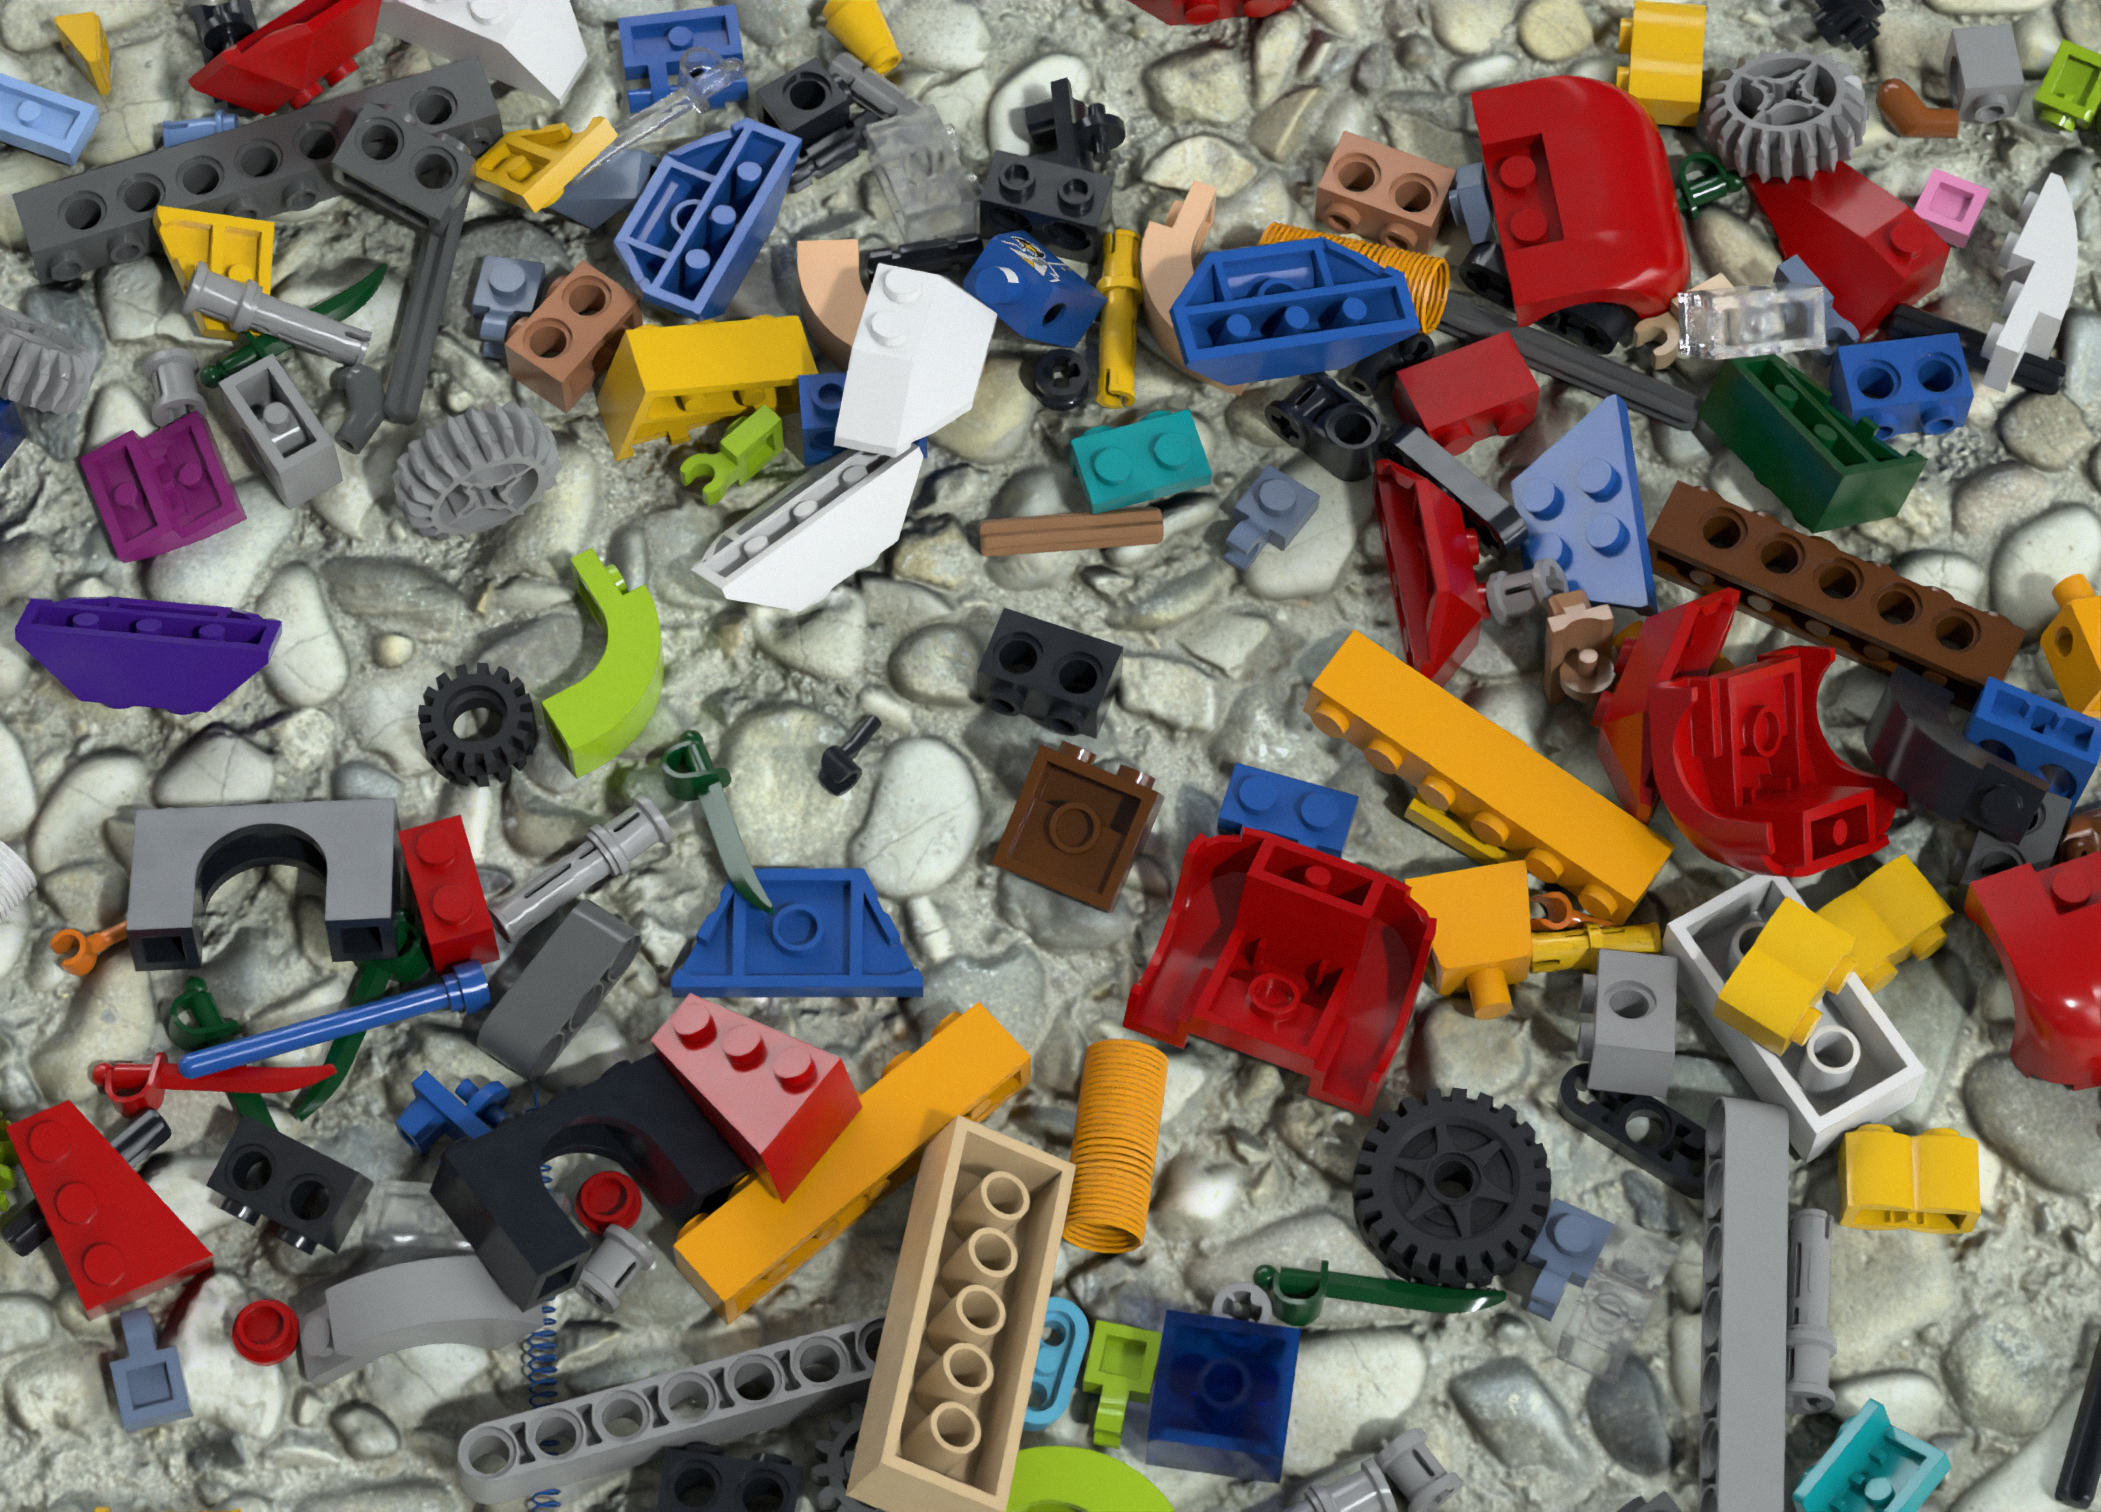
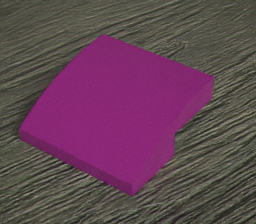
[79,410,247,563]

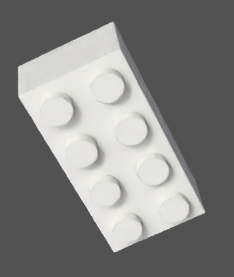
[1659,874,1926,1164]

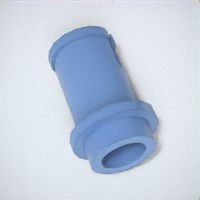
[163,109,240,149]

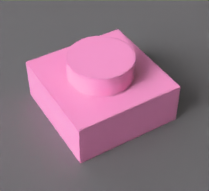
[1913,168,1990,249]

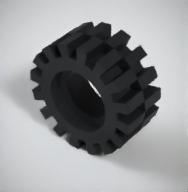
[418,662,537,787]

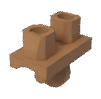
[1544,590,1616,705]

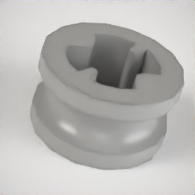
[1211,1282,1272,1350]

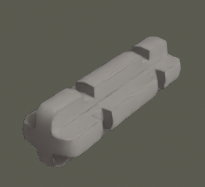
[827,52,931,139]

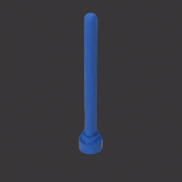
[178,959,492,1079]

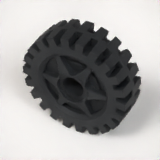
[1352,1088,1552,1289]

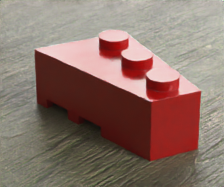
[6,1100,214,1322]

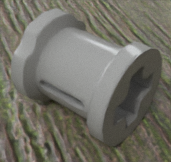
[143,347,208,428]
[1486,557,1569,627]
[573,1224,655,1314]
[1374,1428,1462,1512]

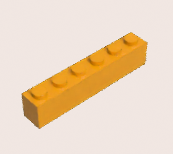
[1303,629,1676,927]
[673,1002,1031,1325]

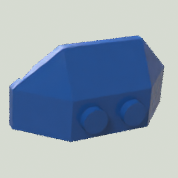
[613,118,802,322]
[1169,237,1421,386]

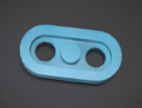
[1023,1297,1089,1431]

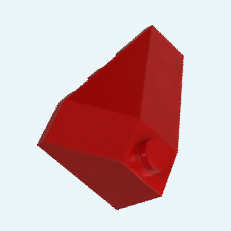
[1744,161,1951,343]

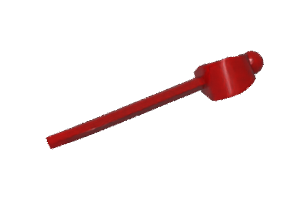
[92,1052,338,1119]

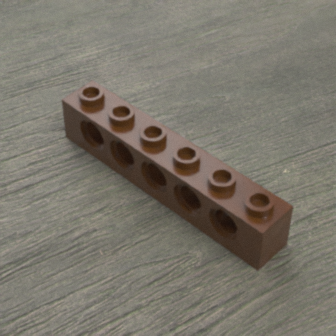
[1647,480,2026,713]

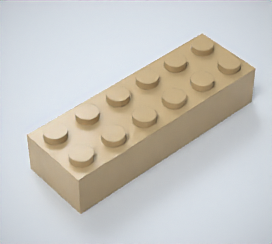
[845,1115,1076,1512]

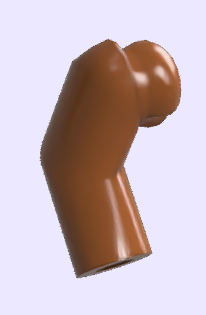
[1876,78,1959,138]
[2057,807,2101,864]

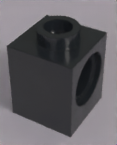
[756,57,853,156]

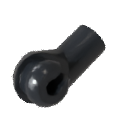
[1346,333,1435,397]

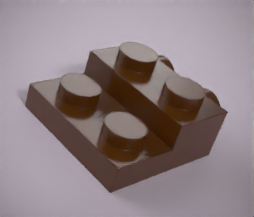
[991,741,1165,914]

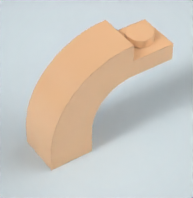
[1140,180,1246,396]
[797,239,985,372]

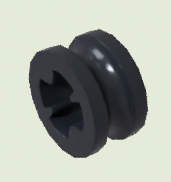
[1034,348,1089,411]

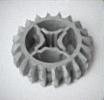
[1704,46,1869,184]
[0,304,97,414]
[392,402,562,541]

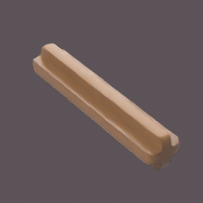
[979,507,1164,557]

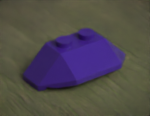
[15,596,282,715]

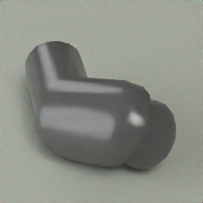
[334,364,387,455]

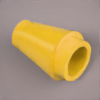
[822,0,902,75]

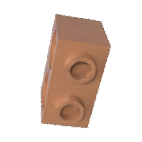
[1314,130,1457,256]
[504,260,643,414]

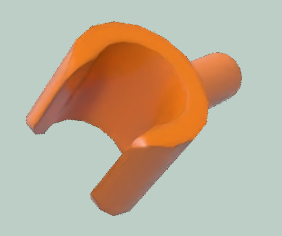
[1529,891,1620,933]
[50,920,128,976]

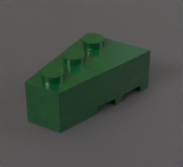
[1697,350,1928,534]

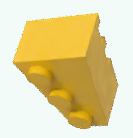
[596,315,819,461]

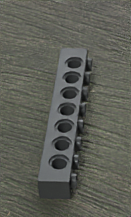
[12,56,504,285]

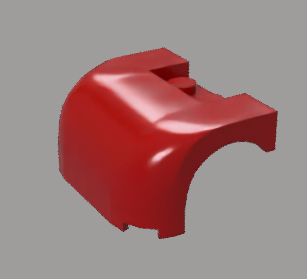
[1470,75,1692,328]
[1648,645,1908,877]
[1122,826,1437,1118]
[1963,851,2101,1091]

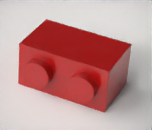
[1392,331,1540,456]
[398,815,500,977]

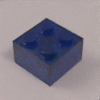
[1145,1309,1301,1484]

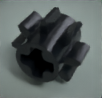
[1811,0,1886,51]

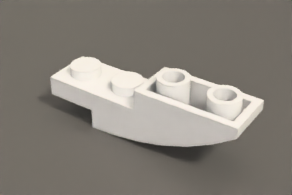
[1980,172,2078,393]

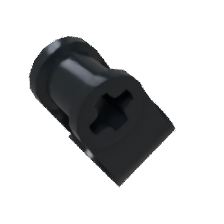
[1264,372,1381,482]

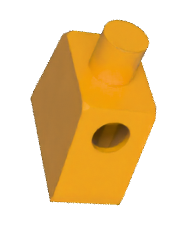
[2040,574,2101,718]
[1404,859,1532,1020]

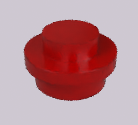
[575,1171,643,1237]
[232,1299,300,1366]

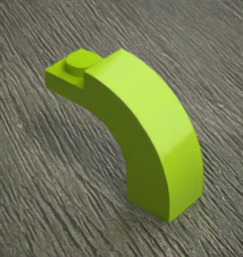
[541,548,665,779]
[1006,1445,1176,1512]

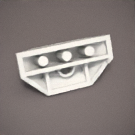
[376,0,588,106]
[834,263,997,458]
[691,443,924,611]

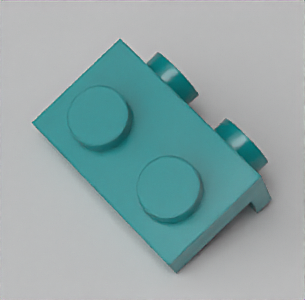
[1069,409,1212,515]
[1792,1398,1951,1512]

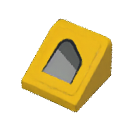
[53,11,111,96]

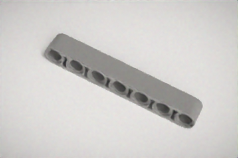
[1698,1096,1789,1512]
[458,1315,886,1505]

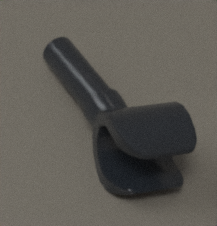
[818,715,882,796]

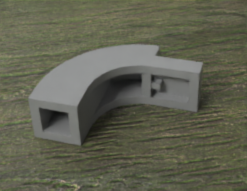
[298,1256,545,1385]

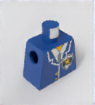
[962,230,1108,348]

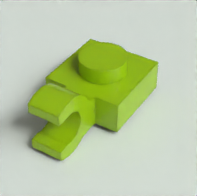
[680,404,784,506]
[1083,1320,1163,1449]

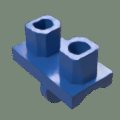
[395,1070,510,1165]

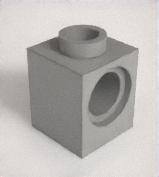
[1943,24,2025,123]

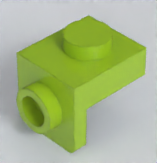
[2032,39,2101,133]

